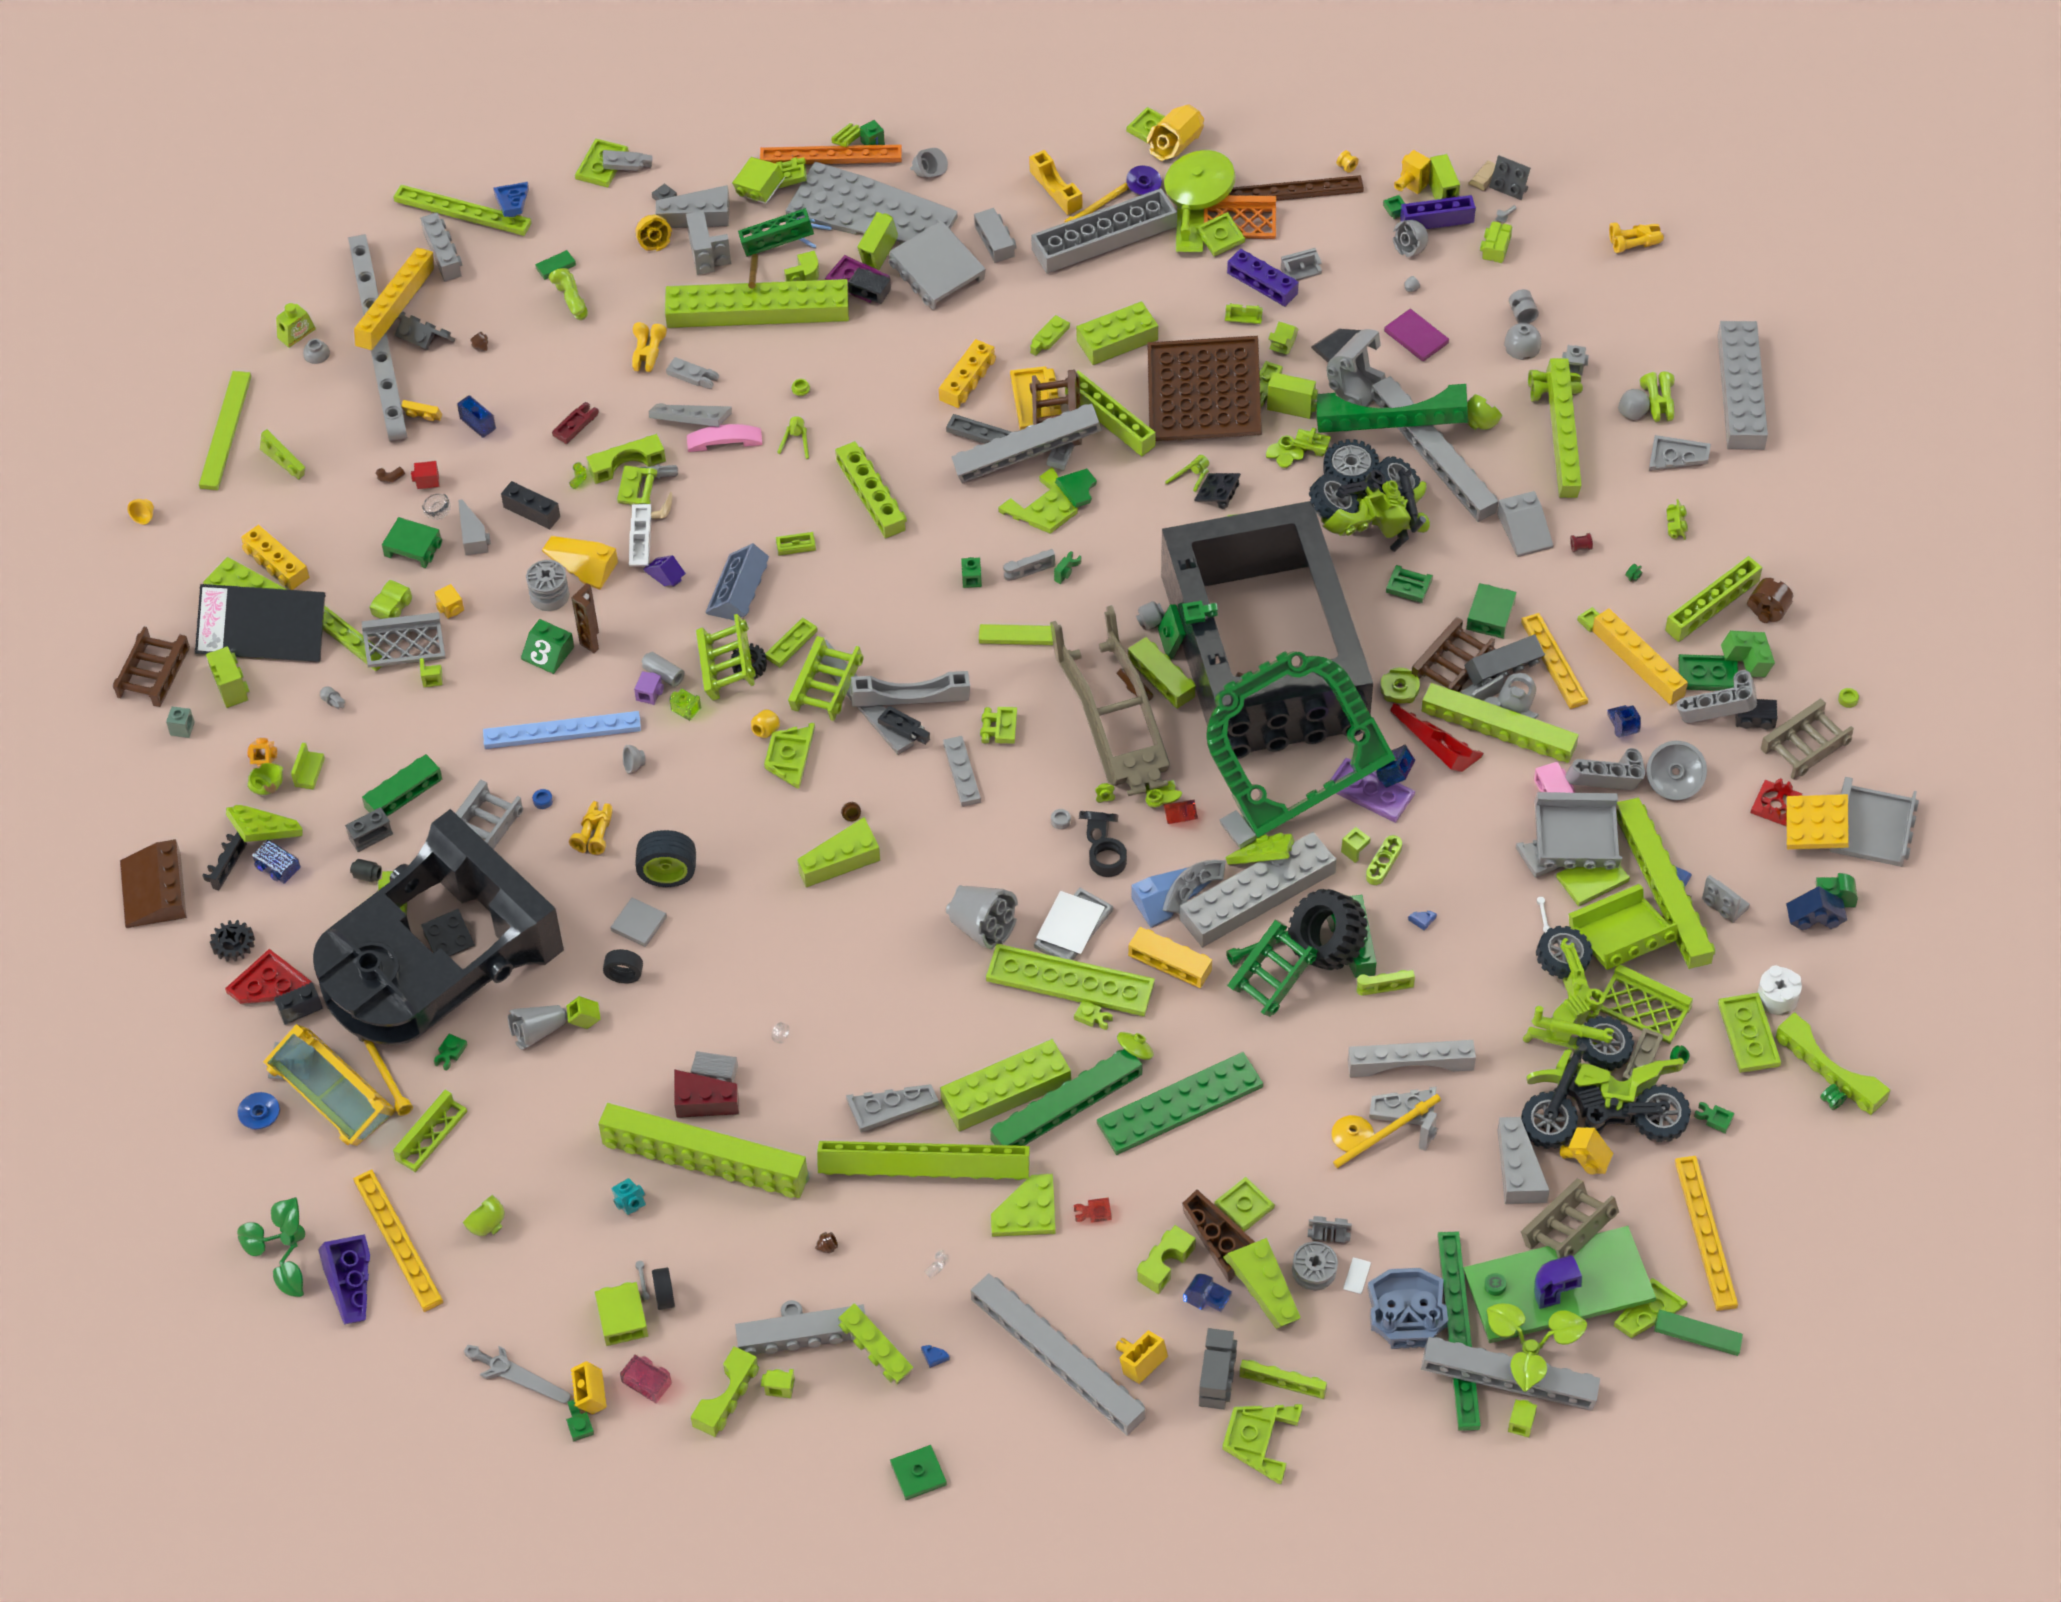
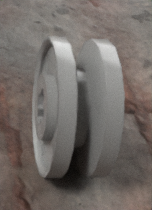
[1292,1241,1338,1291]

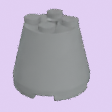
[946,885,1018,949]

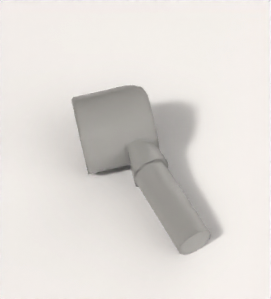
[1495,205,1516,223]

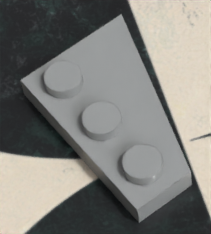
[1649,435,1711,471]
[1369,1086,1437,1125]

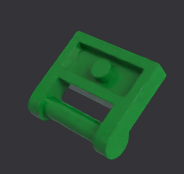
[1386,565,1433,603]

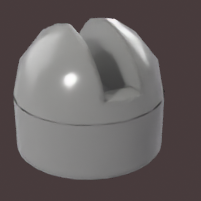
[1404,276,1420,292]

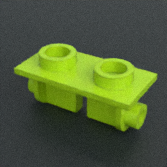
[1225,303,1263,324]
[1666,499,1688,540]

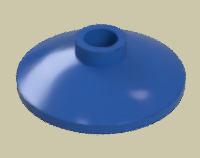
[237,1092,280,1129]

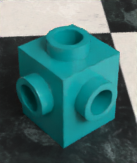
[611,1178,646,1215]

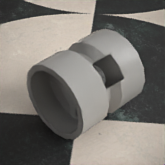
[1509,289,1539,324]

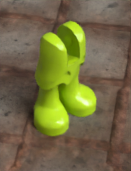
[549,268,588,320]
[1528,370,1583,402]
[1639,371,1675,422]

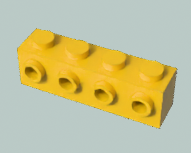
[939,339,996,408]
[241,524,310,590]
[1128,927,1212,989]

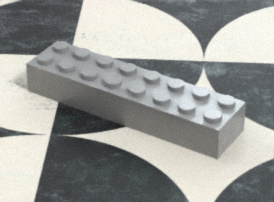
[1031,189,1177,274]
[1717,321,1768,450]
[1179,832,1336,948]

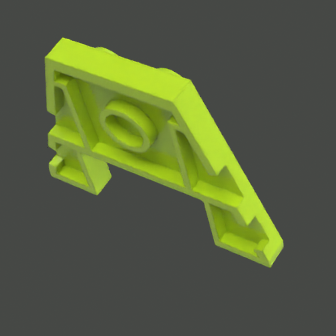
[998,467,1078,534]
[1222,1404,1303,1484]

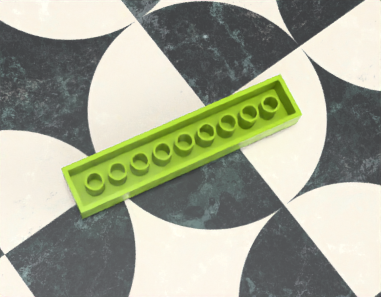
[665,279,849,328]
[598,1103,808,1198]

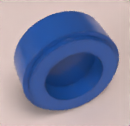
[532,789,553,809]

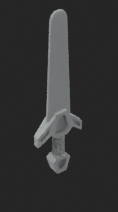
[464,1345,571,1403]

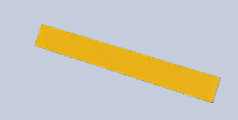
[1675,1155,1738,1311]
[353,1169,443,1312]

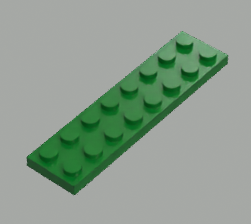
[1097,1052,1264,1155]

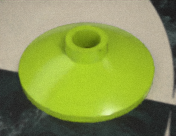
[1117,1032,1154,1060]

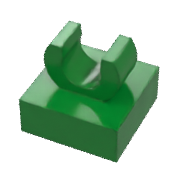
[1383,195,1405,219]

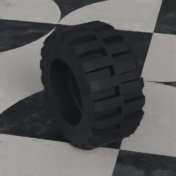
[1288,889,1368,970]

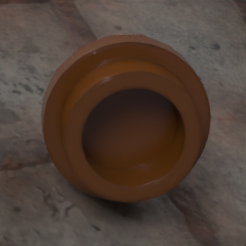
[470,332,488,351]
[841,802,861,822]
[815,1232,838,1253]

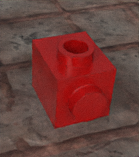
[411,461,440,489]

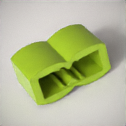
[370,580,412,619]

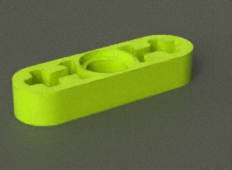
[1366,835,1402,885]

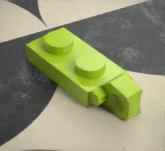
[1030,315,1070,356]

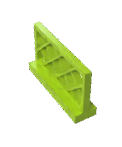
[1600,964,1693,1044]

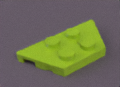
[764,723,815,789]
[1225,833,1294,865]

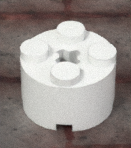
[1757,965,1802,1015]

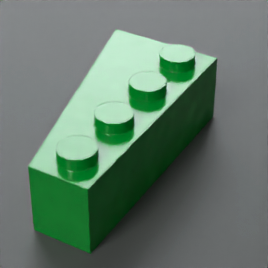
[1326,894,1377,978]

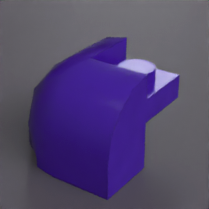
[1534,1255,1582,1309]

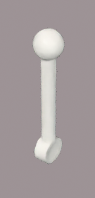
[1537,897,1550,933]

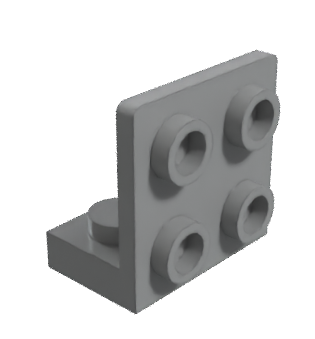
[1702,875,1750,923]

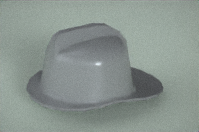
[910,148,948,177]

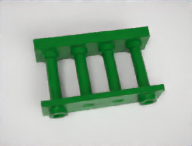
[1227,919,1318,1017]

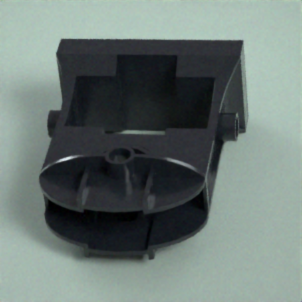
[313,809,564,1045]

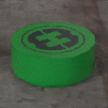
[1485,1273,1506,1296]

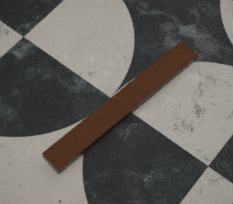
[1229,175,1364,201]

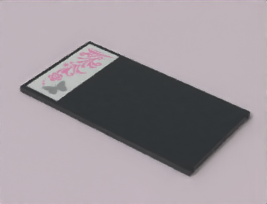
[195,584,326,662]

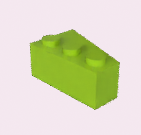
[206,646,250,708]

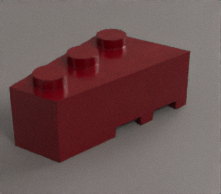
[674,1069,739,1118]

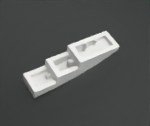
[629,504,652,567]

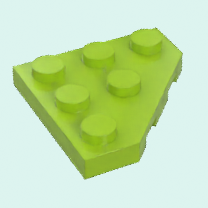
[226,805,303,842]
[991,1174,1056,1237]

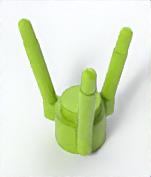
[777,416,809,459]
[1165,454,1210,492]

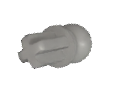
[320,686,345,709]

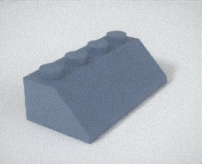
[705,543,769,620]

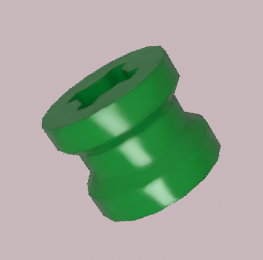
[1820,1084,1847,1110]

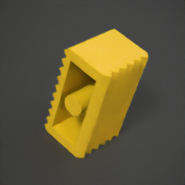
[570,1361,607,1415]

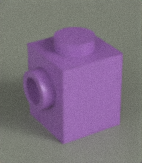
[634,671,664,705]

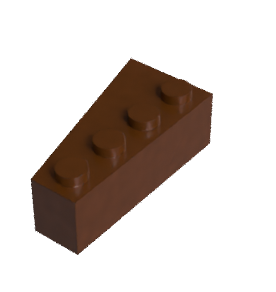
[1182,1189,1255,1282]

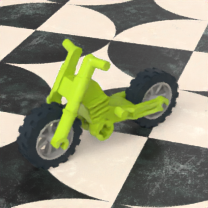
[1523,926,1634,1071]

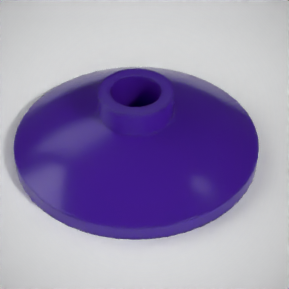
[1126,165,1162,195]

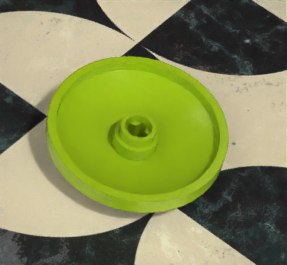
[1164,150,1236,210]

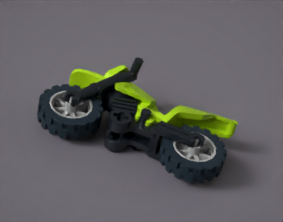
[1521,1043,1691,1149]

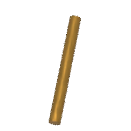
[748,254,759,289]

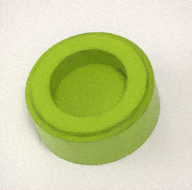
[1838,688,1859,708]

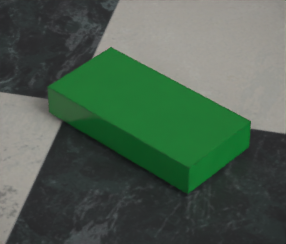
[535,250,576,280]

